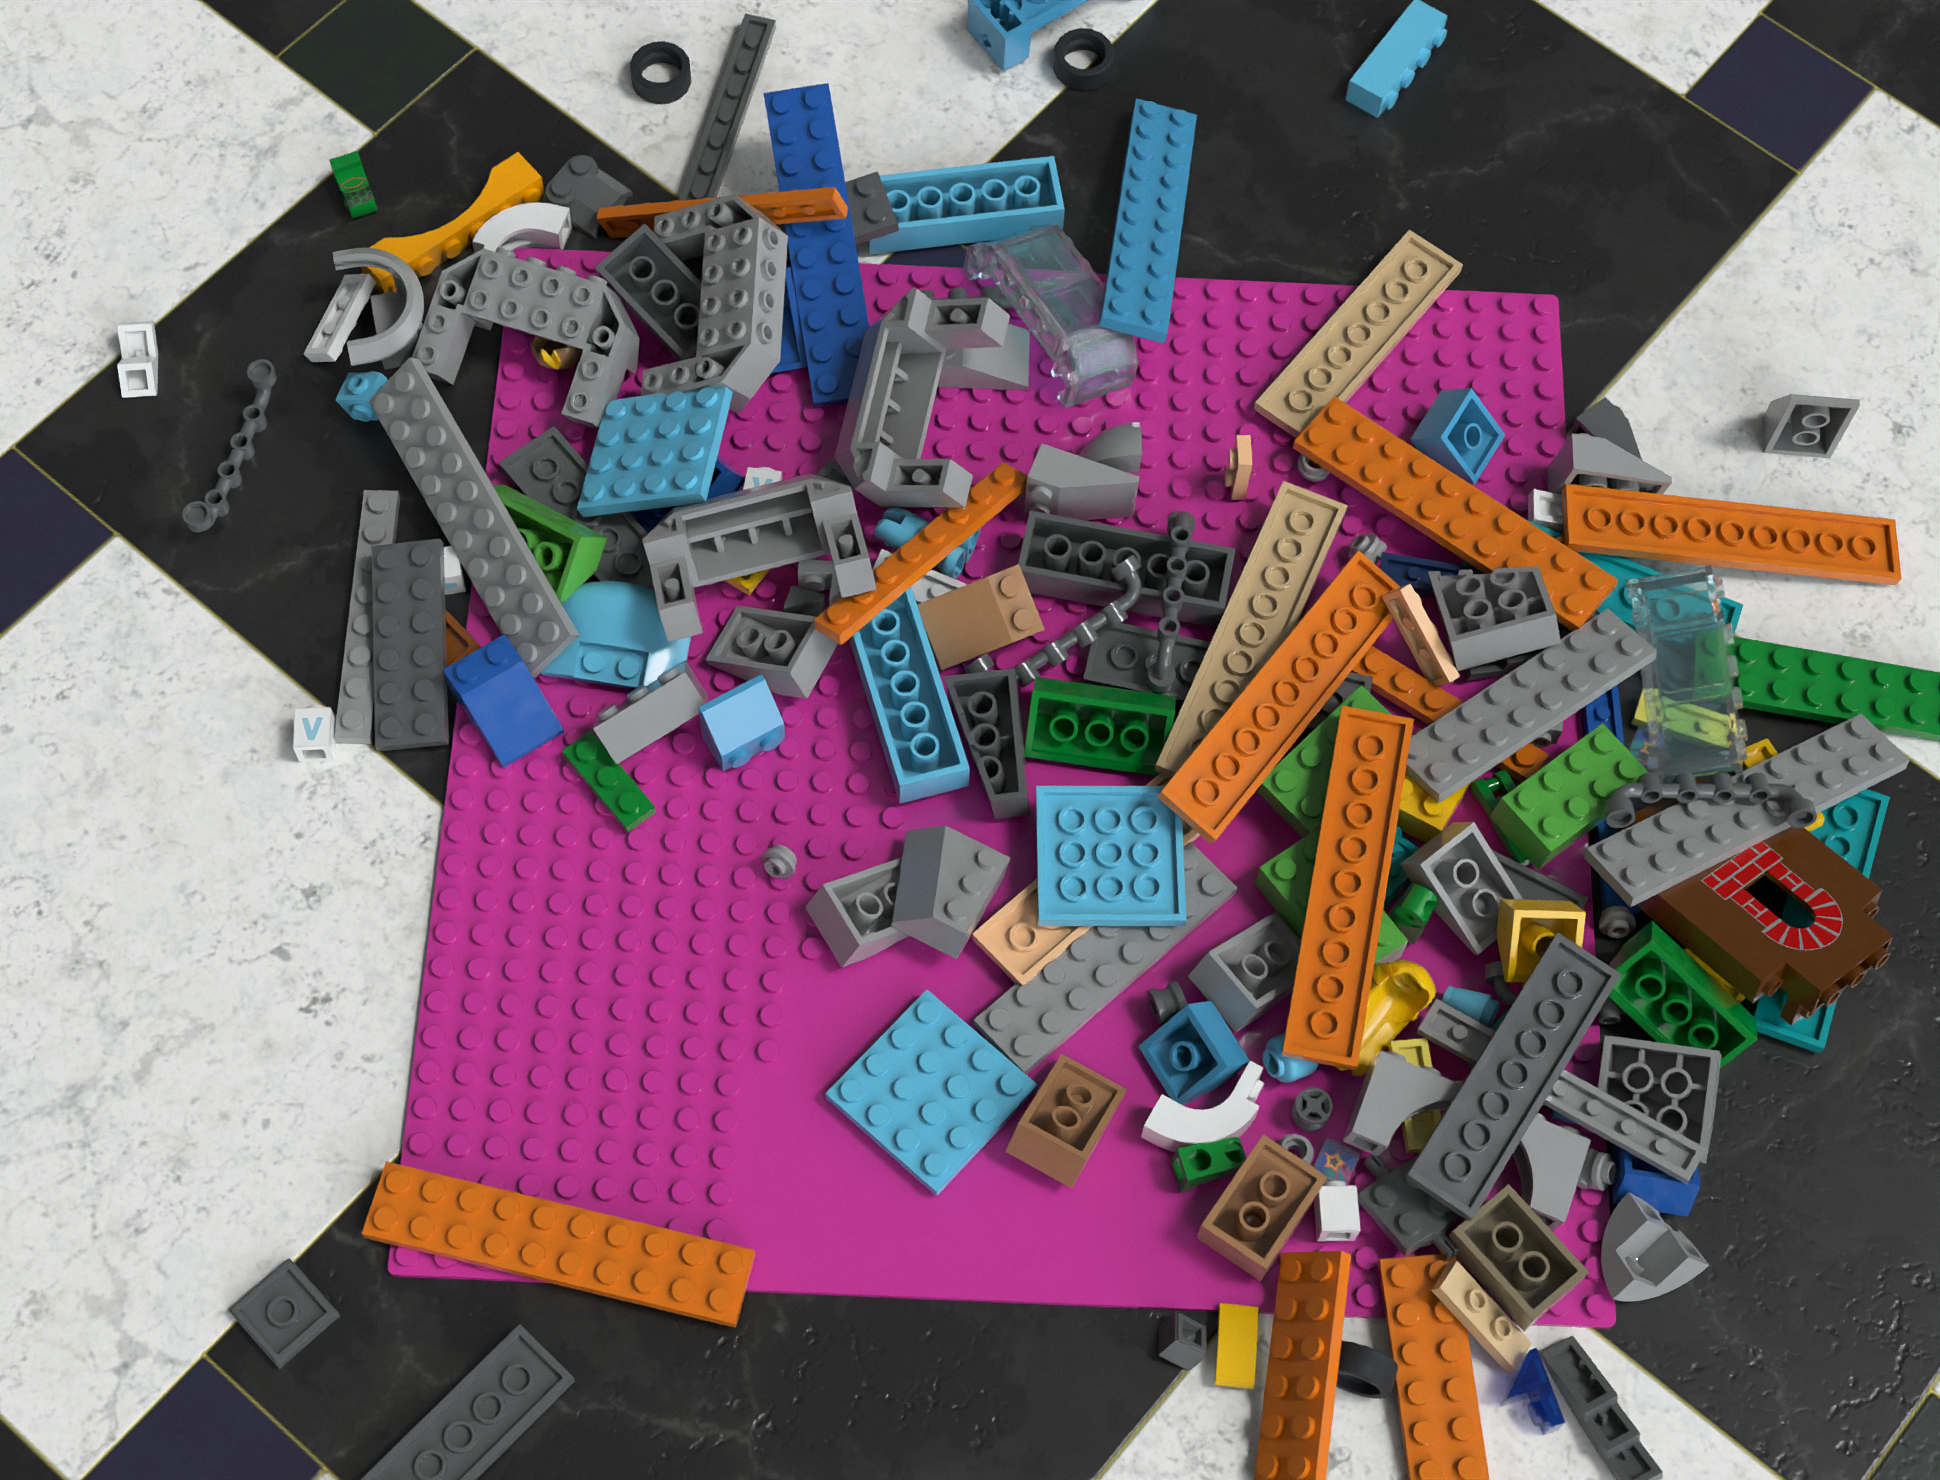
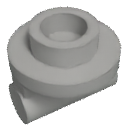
[1349,533,1387,565]
[1577,1148,1617,1191]

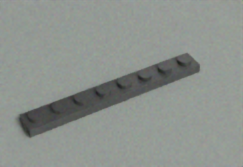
[679,13,776,201]

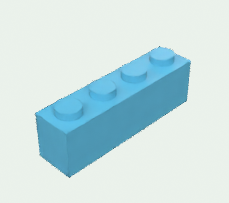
[1345,0,1447,118]

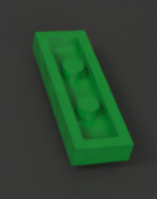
[562,731,656,833]

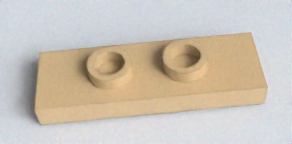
[1431,1261,1532,1373]

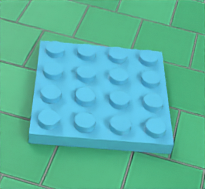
[577,387,733,517]
[1035,786,1186,926]
[825,990,1038,1197]

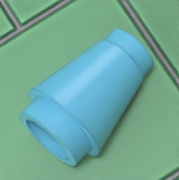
[1442,986,1500,1028]

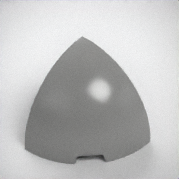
[1078,422,1142,473]
[1601,1192,1709,1302]

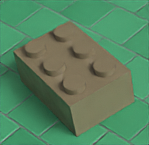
[1449,1184,1589,1331]

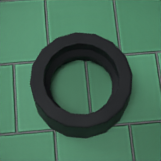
[1053,28,1114,91]
[630,41,691,104]
[1336,1340,1398,1399]

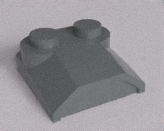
[540,155,632,240]

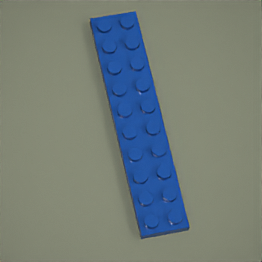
[763,83,869,408]

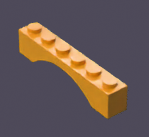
[361,152,544,294]

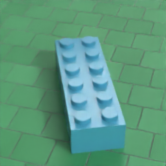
[868,156,1065,254]
[849,587,970,804]

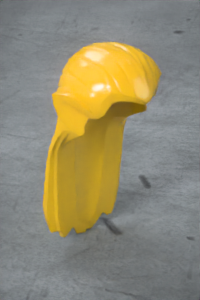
[1335,960,1436,1076]

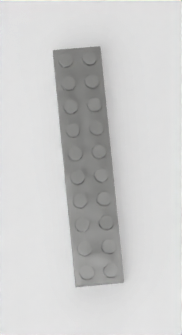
[369,358,580,677]
[1584,714,1910,907]

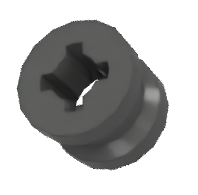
[1147,981,1187,1025]
[1292,1087,1333,1132]

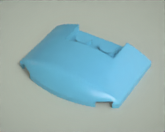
[541,581,692,690]

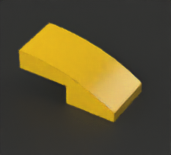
[1215,1303,1258,1389]

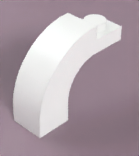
[472,203,572,253]
[1141,1061,1264,1152]

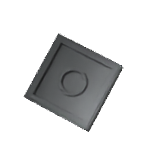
[228,1258,340,1369]

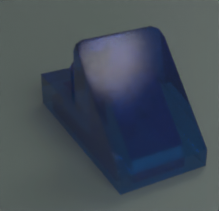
[1500,1348,1565,1435]

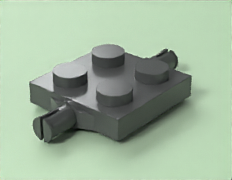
[1358,1154,1464,1260]

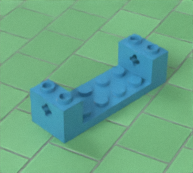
[967,0,1089,72]

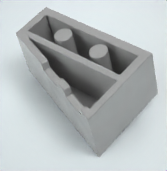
[593,660,708,765]

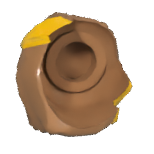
[531,336,583,370]

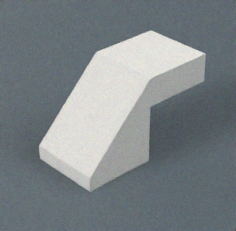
[117,321,158,398]

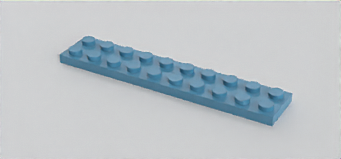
[1099,98,1197,344]

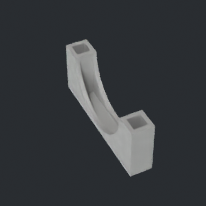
[1343,1051,1591,1231]

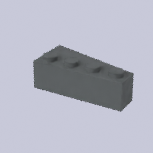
[944,668,1031,819]

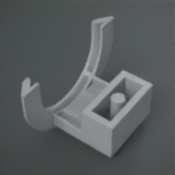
[333,248,424,369]

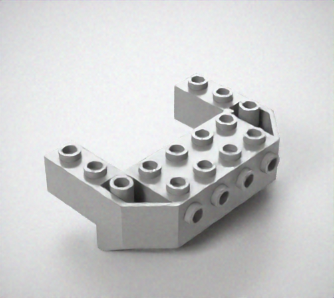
[641,194,788,413]
[412,247,640,430]
[835,288,1010,508]
[642,473,877,642]

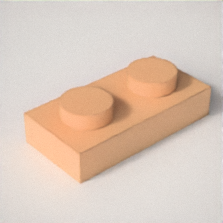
[1224,435,1252,500]

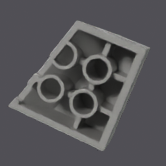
[1428,567,1561,671]
[891,825,1011,959]
[1598,1035,1722,1164]

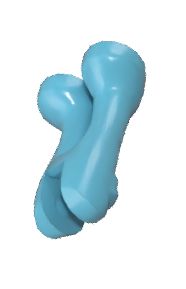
[874,507,980,579]

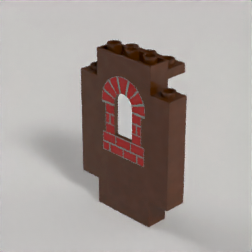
[1617,776,1894,1026]

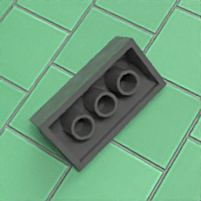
[594,223,701,362]

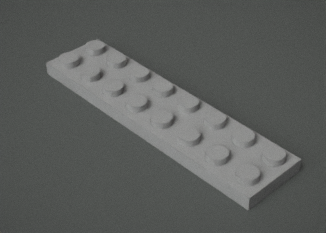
[1405,609,1657,803]
[973,842,1237,1075]

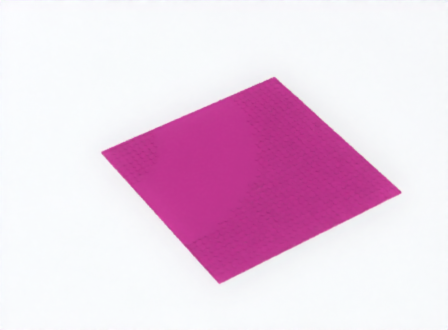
[388,248,1616,1329]

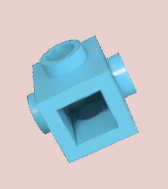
[336,371,388,422]

